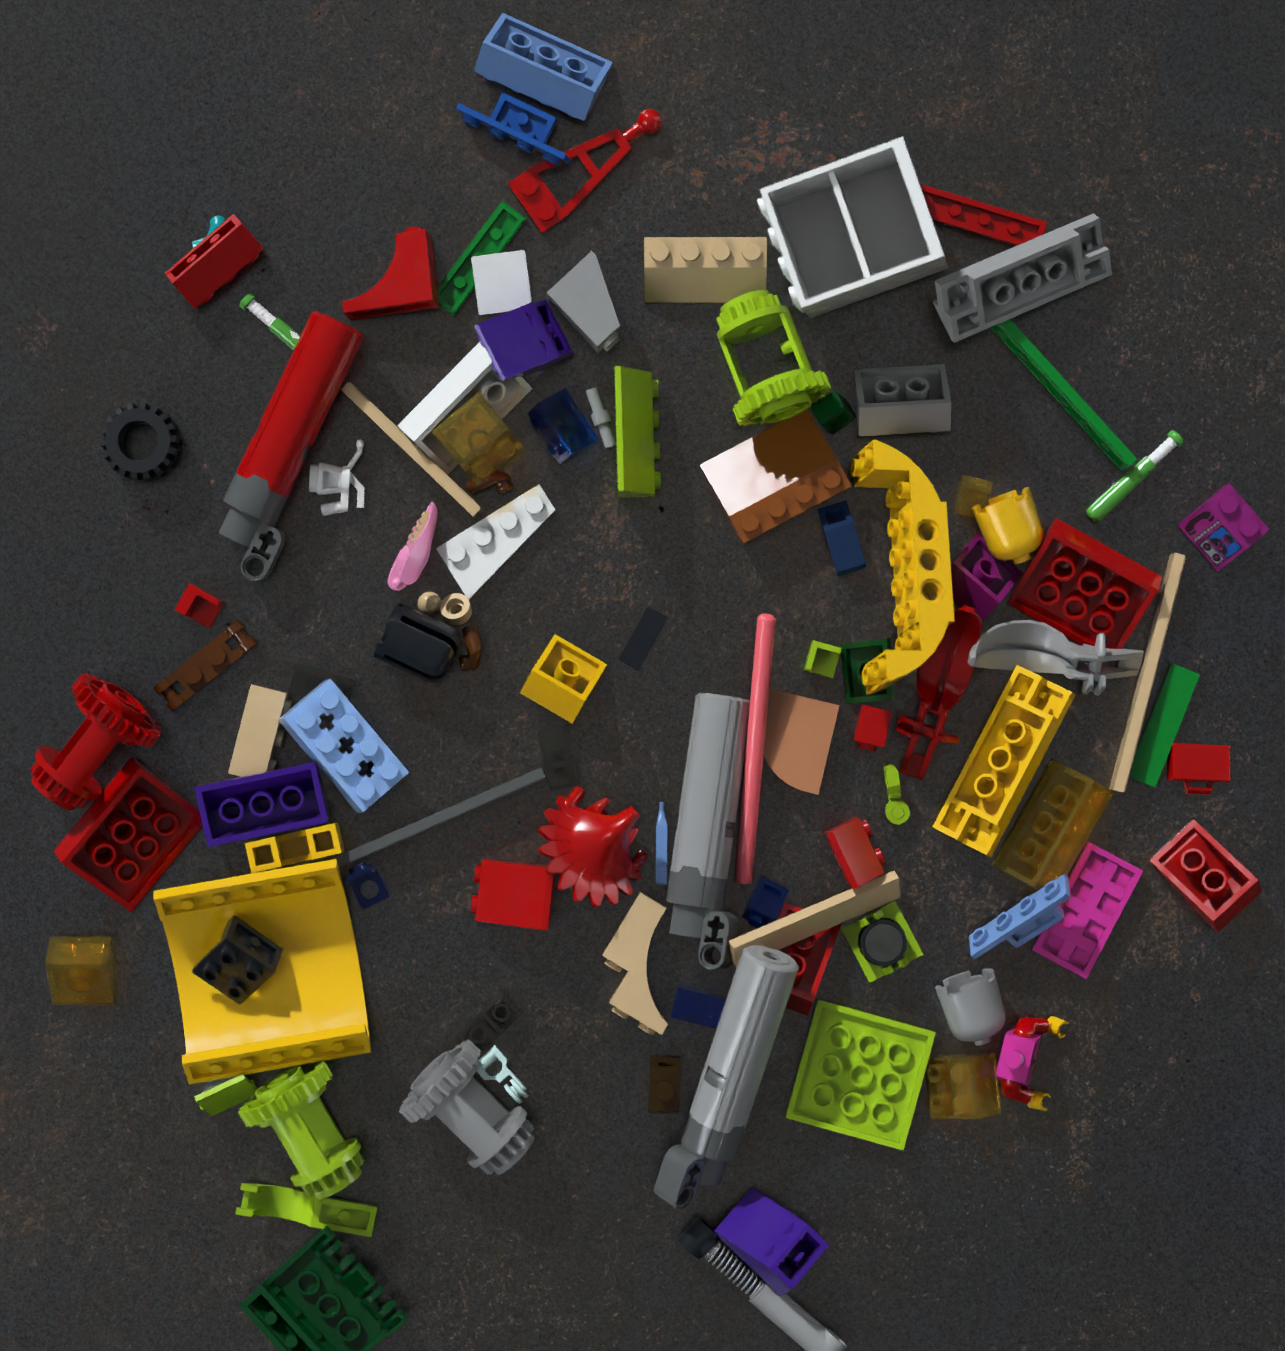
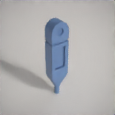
[656,802,668,886]

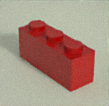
[164,214,264,309]

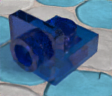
[742,877,789,928]

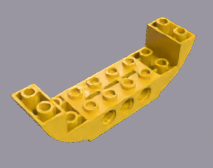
[849,440,955,695]

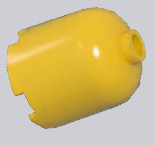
[972,487,1044,564]

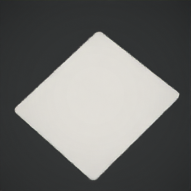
[471,250,532,315]

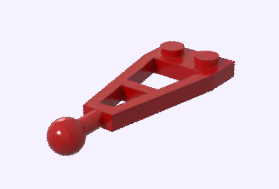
[508,109,662,234]

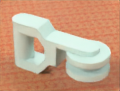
[476,1045,529,1104]

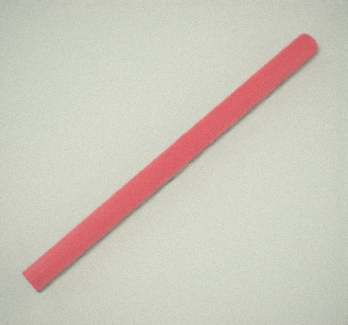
[734,613,776,884]

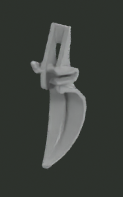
[968,620,1144,696]

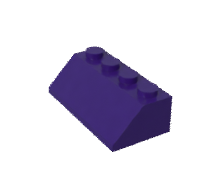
[194,762,331,847]

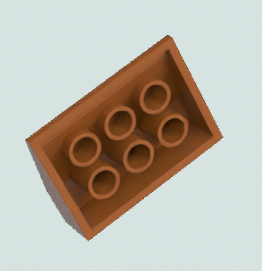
[700,409,852,546]

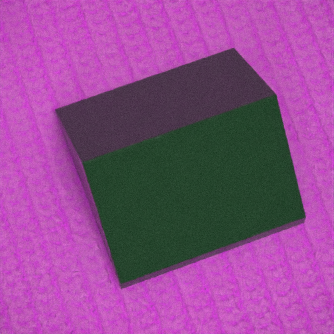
[840,638,896,704]

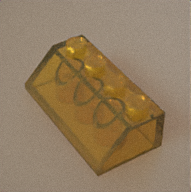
[991,759,1113,891]

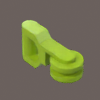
[883,762,910,825]

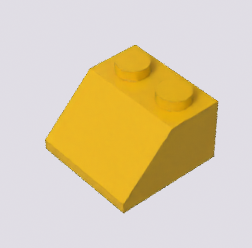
[520,634,607,724]

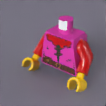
[996,1016,1069,1111]

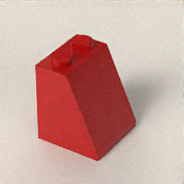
[470,859,555,931]

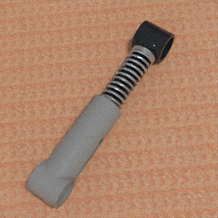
[677,1216,847,1351]

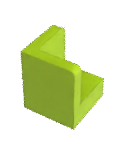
[803,640,843,679]

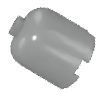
[935,968,1006,1046]

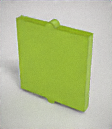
[194,1074,258,1117]

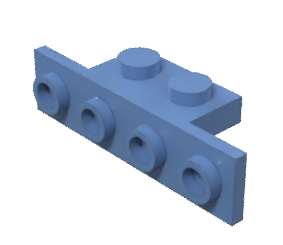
[969,874,1071,960]

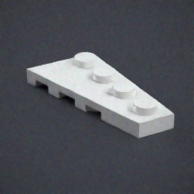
[436,484,556,600]

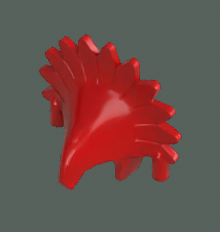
[538,786,649,908]

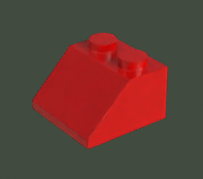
[824,816,886,890]

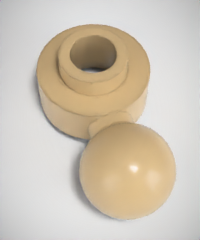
[417,592,472,626]

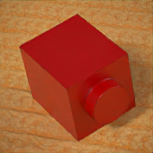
[852,705,892,752]

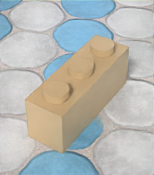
[228,684,293,777]

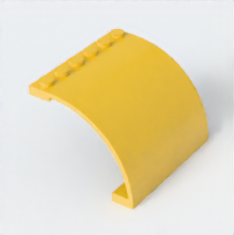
[154,859,371,1085]

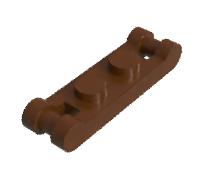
[153,620,258,712]

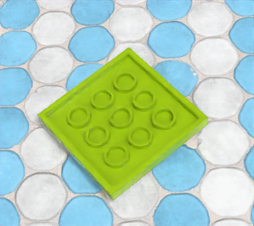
[785,999,936,1151]

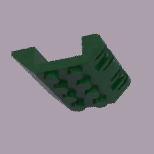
[239,1226,409,1351]

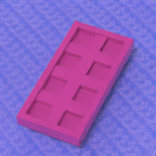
[1031,842,1143,979]

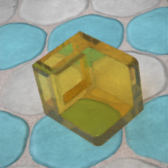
[952,475,993,518]

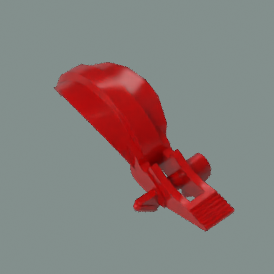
[896,605,982,780]

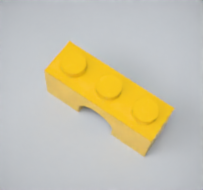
[245,822,345,873]

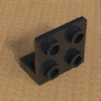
[192,915,283,1004]

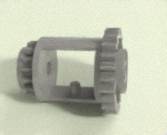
[399,1039,534,1175]

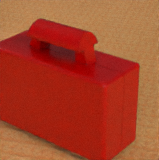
[1166,742,1231,794]

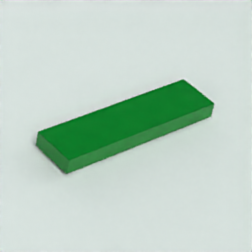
[437,201,527,317]
[1129,663,1200,788]

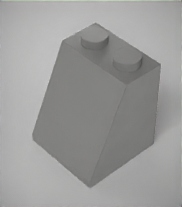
[547,251,620,354]

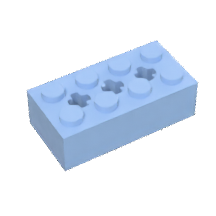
[278,679,409,813]

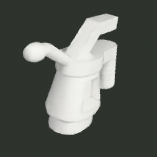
[309,439,365,516]

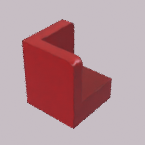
[174,583,225,628]

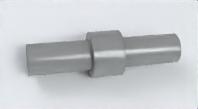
[586,387,617,449]

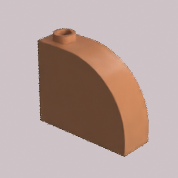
[764,689,839,795]

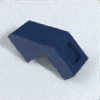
[817,500,867,576]

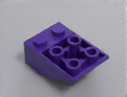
[474,299,573,381]
[713,1187,829,1296]

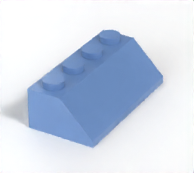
[473,13,613,121]

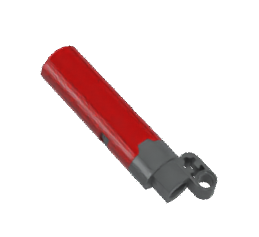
[219,311,364,581]

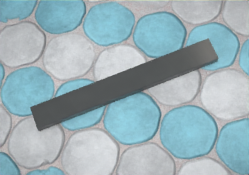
[330,767,546,869]

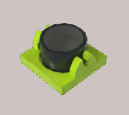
[841,900,924,983]

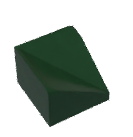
[811,390,857,434]

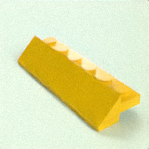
[933,665,1076,857]

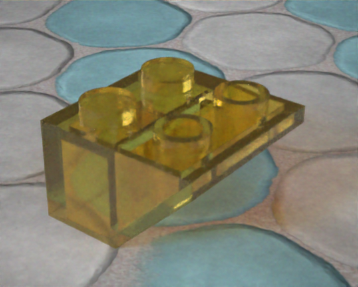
[926,1053,1001,1119]

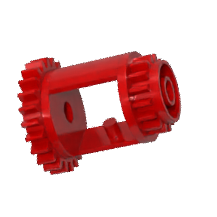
[30,673,162,810]

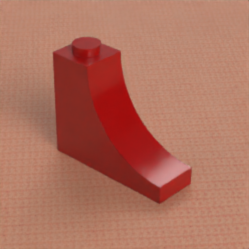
[342,227,439,321]

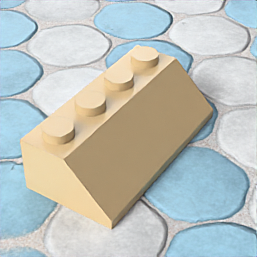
[644,237,767,303]

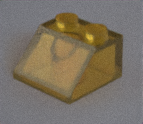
[432,392,524,486]
[45,936,115,1005]

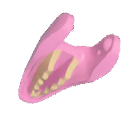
[387,502,438,591]

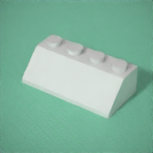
[398,342,532,475]

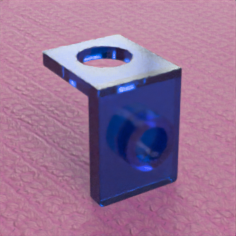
[343,862,390,909]

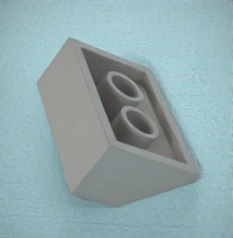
[854,364,951,436]

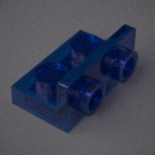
[528,388,598,464]

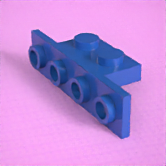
[456,92,571,166]

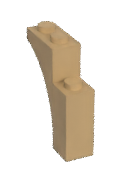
[602,891,668,1036]

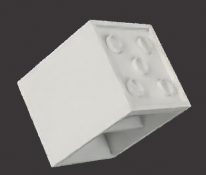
[757,137,948,319]

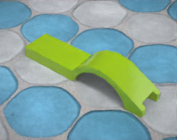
[235,1183,377,1237]

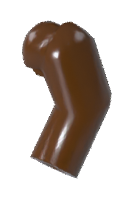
[466,471,513,495]
[458,625,482,672]

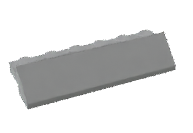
[932,213,1112,343]

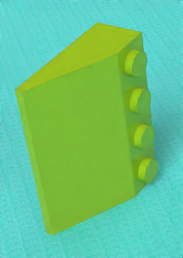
[615,366,661,498]

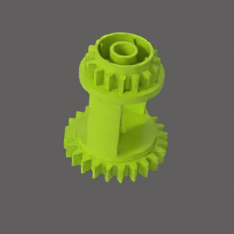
[716,290,831,426]
[238,1061,364,1200]

